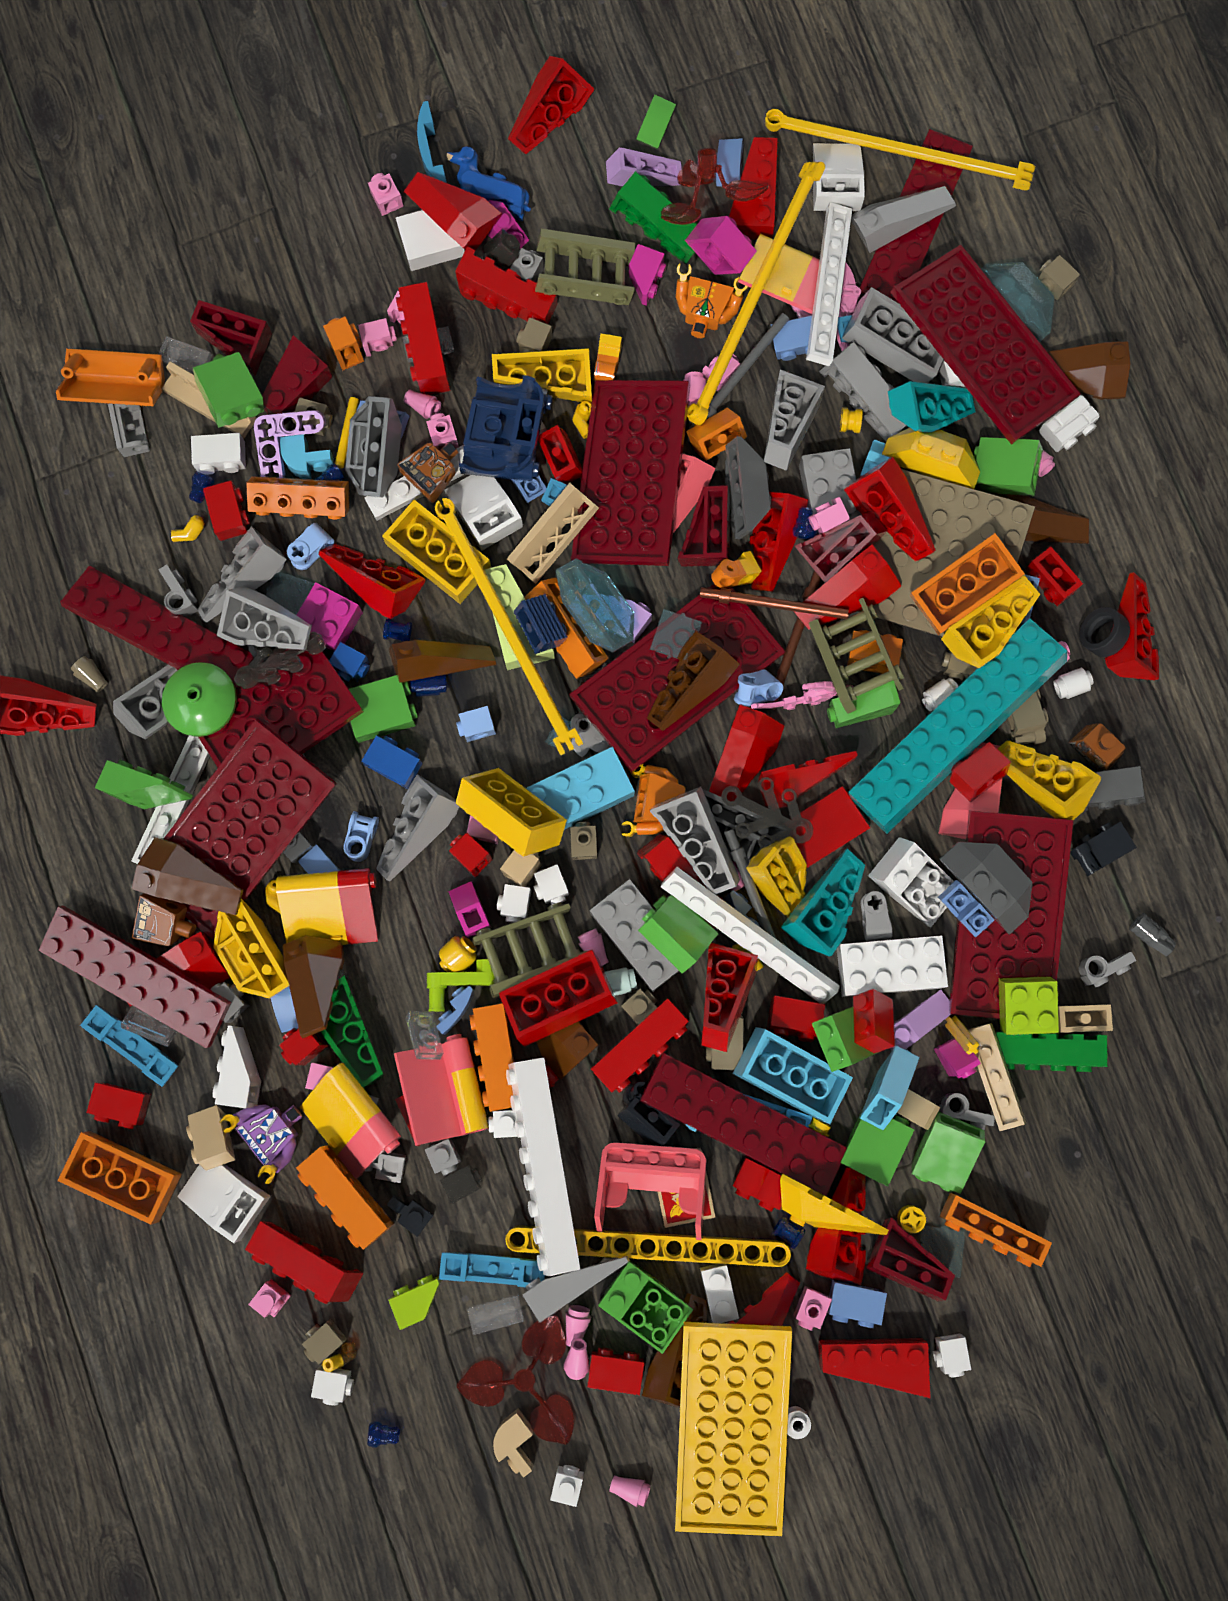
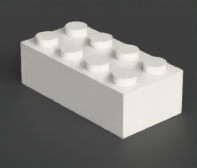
[837,936,948,997]

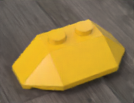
[882,428,980,489]
[746,836,807,917]
[213,899,289,998]

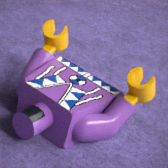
[219,1104,303,1184]

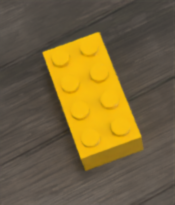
[382,500,491,604]
[456,768,567,857]

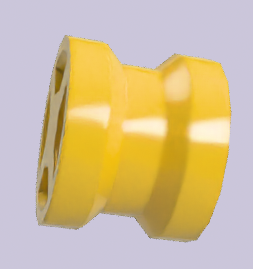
[840,407,862,433]
[897,1205,926,1233]

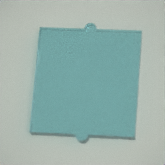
[266,572,315,615]
[650,609,702,660]
[920,1225,965,1278]

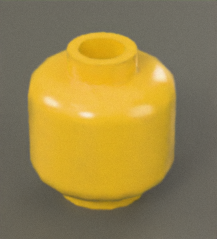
[439,936,477,972]

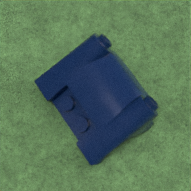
[459,375,553,481]

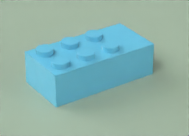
[526,747,635,830]
[733,1027,853,1124]

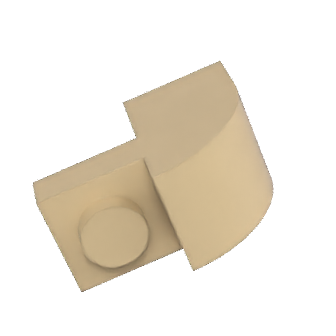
[493,1408,534,1478]

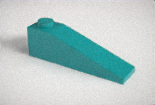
[888,381,975,433]
[781,849,865,957]

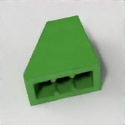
[827,681,900,728]

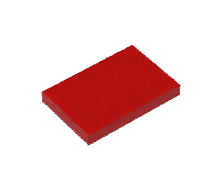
[782,786,870,869]

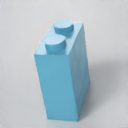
[860,1046,920,1130]

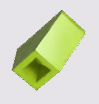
[388,1274,442,1330]

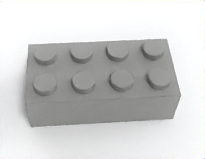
[842,287,943,383]
[590,879,679,992]

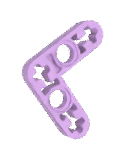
[254,410,326,478]

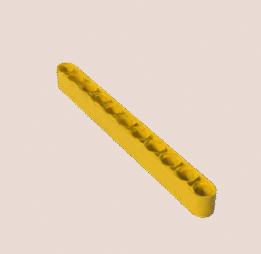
[505,1226,791,1267]

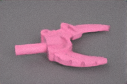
[791,262,861,351]
[751,681,853,710]

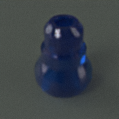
[315,464,346,481]
[189,471,215,503]
[793,507,816,539]
[367,1421,400,1448]

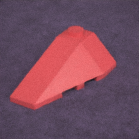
[673,454,715,533]
[938,742,1002,839]

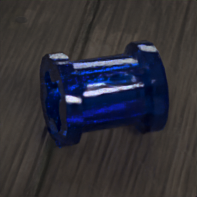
[383,618,412,641]
[771,1215,806,1249]

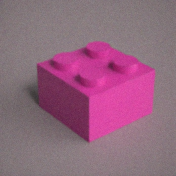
[685,216,757,275]
[296,582,363,652]

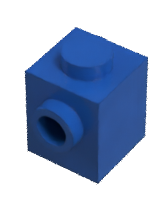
[329,642,370,682]

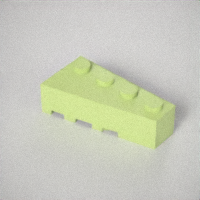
[484,564,555,670]

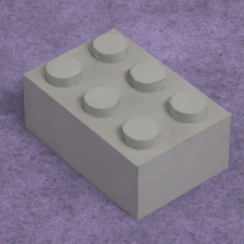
[799,449,862,535]

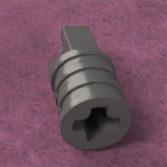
[1129,913,1176,956]

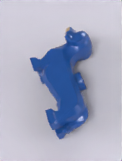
[447,147,531,222]

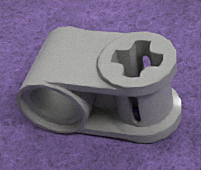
[860,891,892,941]

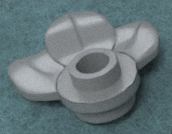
[570,713,610,757]

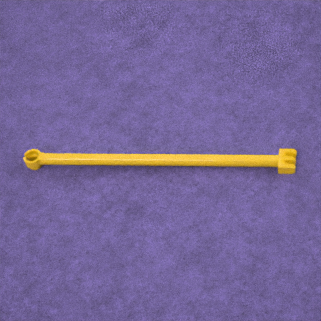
[765,109,1035,190]
[687,162,825,425]
[435,498,583,755]

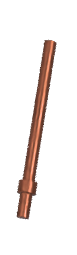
[767,571,821,710]
[700,587,849,619]

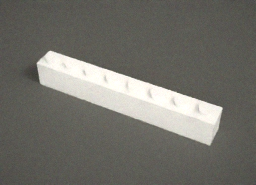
[506,1058,580,1276]

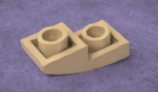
[897,1089,940,1130]

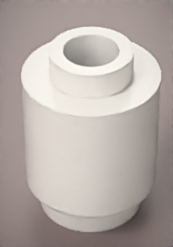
[1053,668,1093,699]
[922,678,959,711]
[787,1406,811,1439]

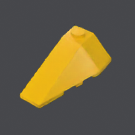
[941,575,1040,668]
[997,740,1101,820]
[780,1174,889,1235]

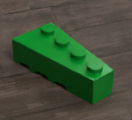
[320,975,384,1090]
[995,1032,1107,1072]

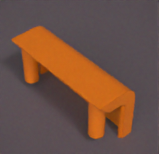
[56,348,165,406]

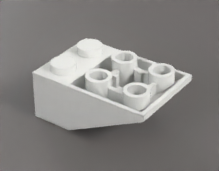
[813,143,864,211]
[444,475,523,551]
[868,837,954,928]
[213,1026,261,1108]
[177,1164,271,1243]

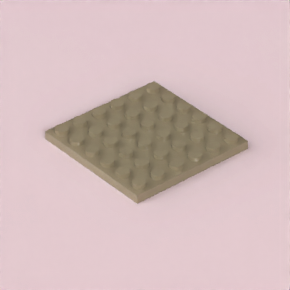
[858,469,1035,637]

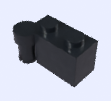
[1070,821,1137,877]
[617,1082,680,1146]

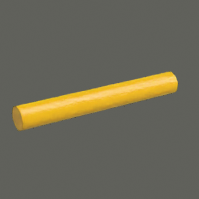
[335,397,359,468]

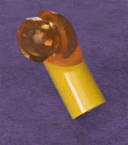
[322,1342,357,1372]

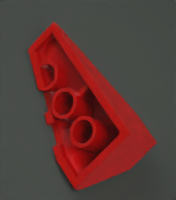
[508,56,594,154]
[404,172,502,251]

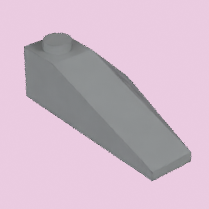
[851,186,956,253]
[197,526,287,622]
[217,586,312,650]
[113,665,177,739]
[376,775,460,881]
[523,1256,630,1322]

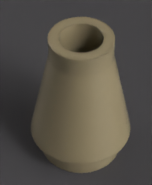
[71,656,108,693]

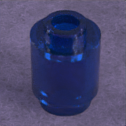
[411,674,447,697]

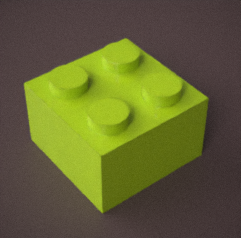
[999,977,1059,1035]

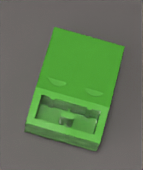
[95,760,193,809]
[598,1260,693,1354]

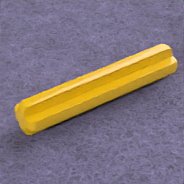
[945,1016,979,1054]

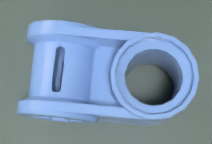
[287,523,334,570]
[734,670,783,707]
[344,811,379,862]

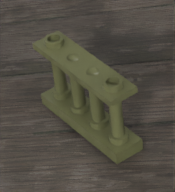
[535,229,635,305]
[809,598,904,714]
[472,902,587,998]

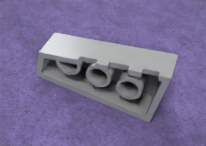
[819,342,907,441]
[764,370,825,470]
[650,787,740,894]

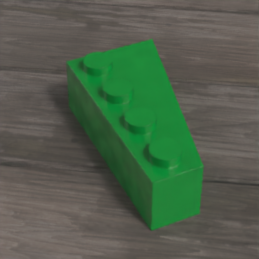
[609,171,698,264]

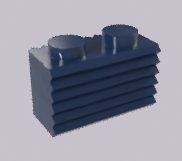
[514,594,568,654]

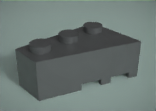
[1083,766,1146,812]

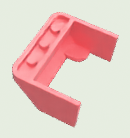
[594,1143,706,1240]

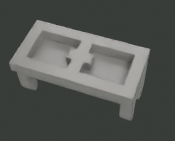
[108,403,150,457]

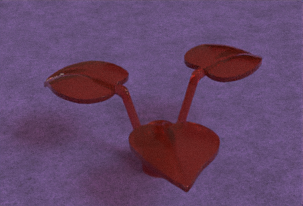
[661,148,769,225]
[457,1316,574,1445]

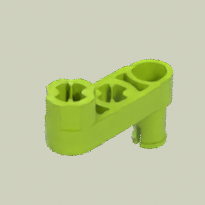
[427,959,495,1012]

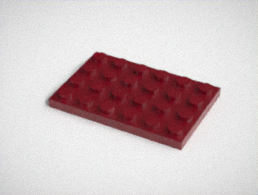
[198,634,364,767]

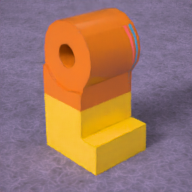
[594,334,622,381]
[711,551,762,588]

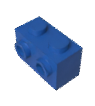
[361,735,422,789]

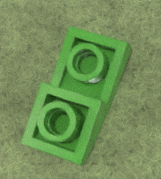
[636,95,676,149]

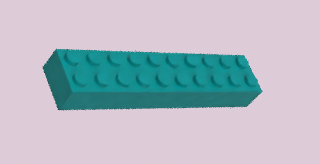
[849,619,1067,834]

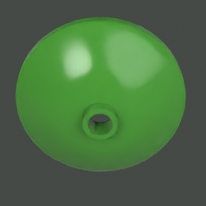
[162,662,237,737]

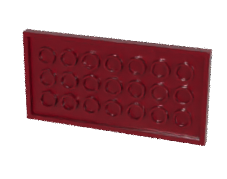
[890,245,1080,445]
[571,380,690,566]
[570,584,785,773]
[163,719,337,939]
[950,810,1073,1019]

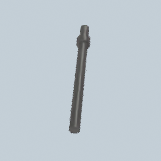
[690,313,789,429]
[724,828,777,940]

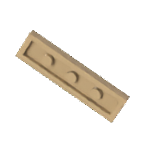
[162,362,256,439]
[507,483,599,583]
[968,1023,1026,1131]

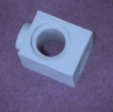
[456,706,496,742]

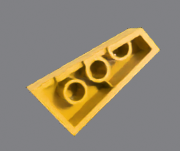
[492,349,592,404]

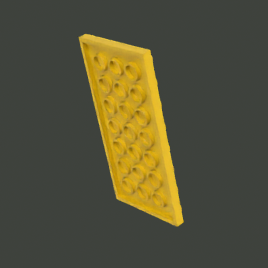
[675,1322,792,1536]

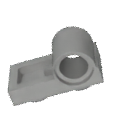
[159,565,198,617]
[1079,952,1136,987]
[938,1093,995,1130]

